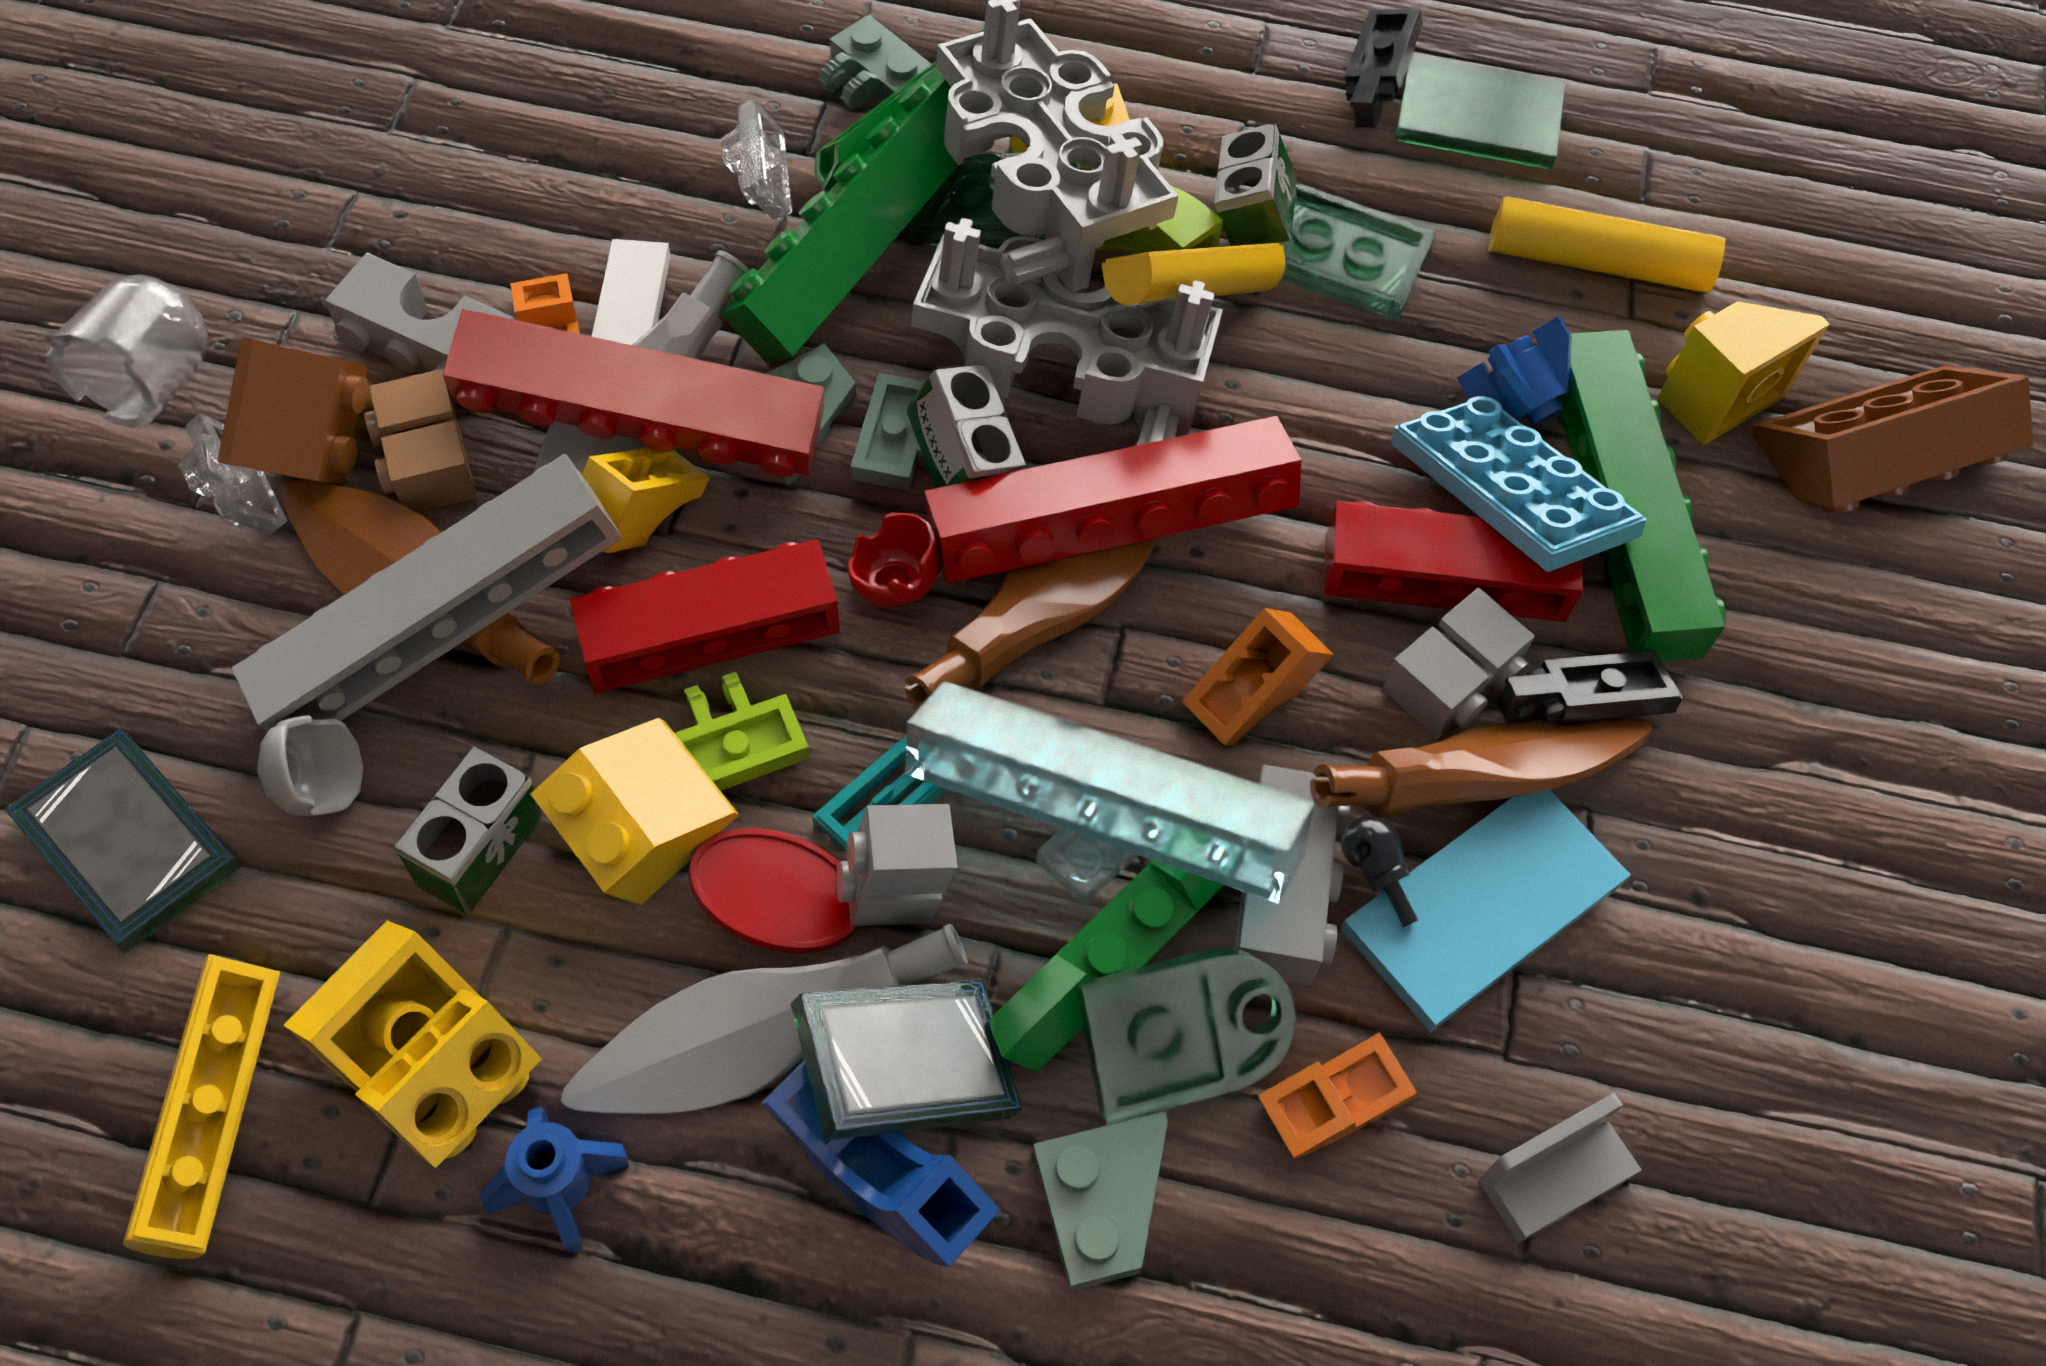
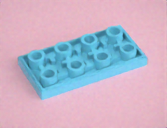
[1391,396,1647,572]
[1340,790,1631,1033]

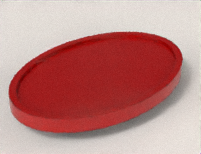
[688,828,857,953]

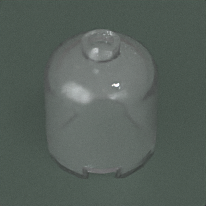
[45,274,208,428]

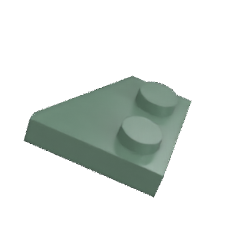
[1032,1111,1168,1292]

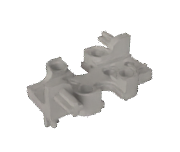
[936,0,1179,293]
[911,218,1223,446]

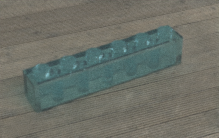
[906,681,1315,904]

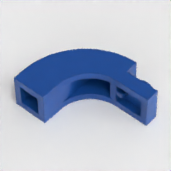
[761,1051,1001,1267]

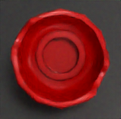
[846,512,941,609]

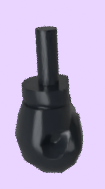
[1341,816,1419,928]

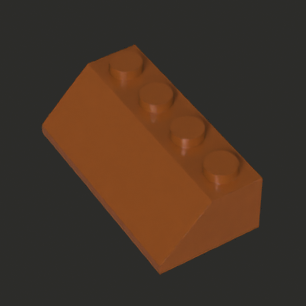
[1752,365,2033,513]

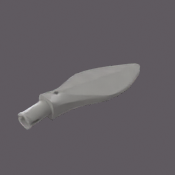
[534,250,749,474]
[560,924,968,1114]

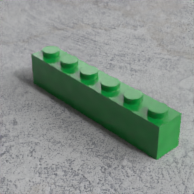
[720,78,958,364]
[1559,330,1726,661]

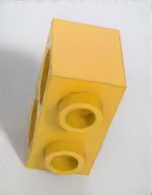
[355,988,542,1169]

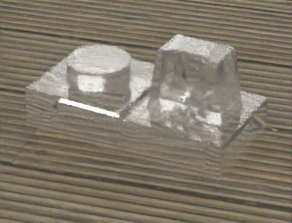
[721,98,792,221]
[179,413,287,535]

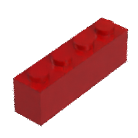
[1324,501,1583,622]
[569,539,840,694]

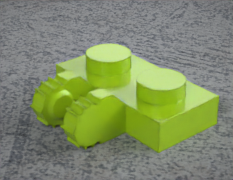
[675,672,810,791]

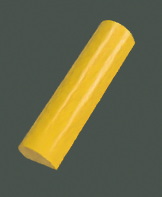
[1488,196,1726,293]
[1102,243,1285,305]
[123,954,280,1259]

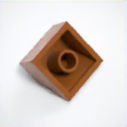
[217,337,369,484]

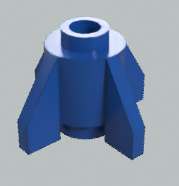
[1457,316,1572,426]
[479,1106,630,1254]

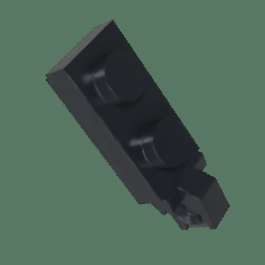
[1345,9,1423,128]
[1497,651,1683,724]

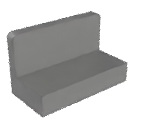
[1478,1093,1642,1244]

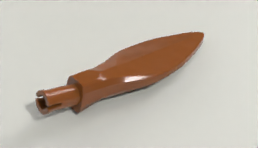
[281,480,560,685]
[904,538,1158,713]
[1310,717,1653,818]

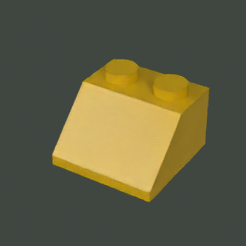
[1657,301,1830,446]
[530,718,739,905]
[283,920,491,1123]

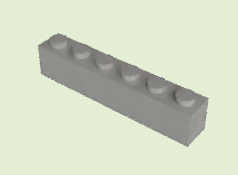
[232,453,623,732]

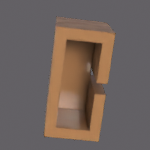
[364,369,477,513]

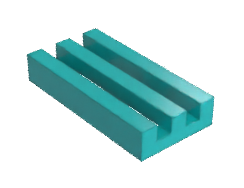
[812,734,952,853]

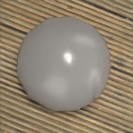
[257,716,364,817]

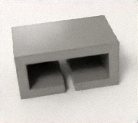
[1382,587,1535,739]
[836,804,958,926]

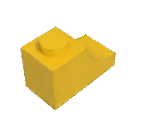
[582,448,710,553]

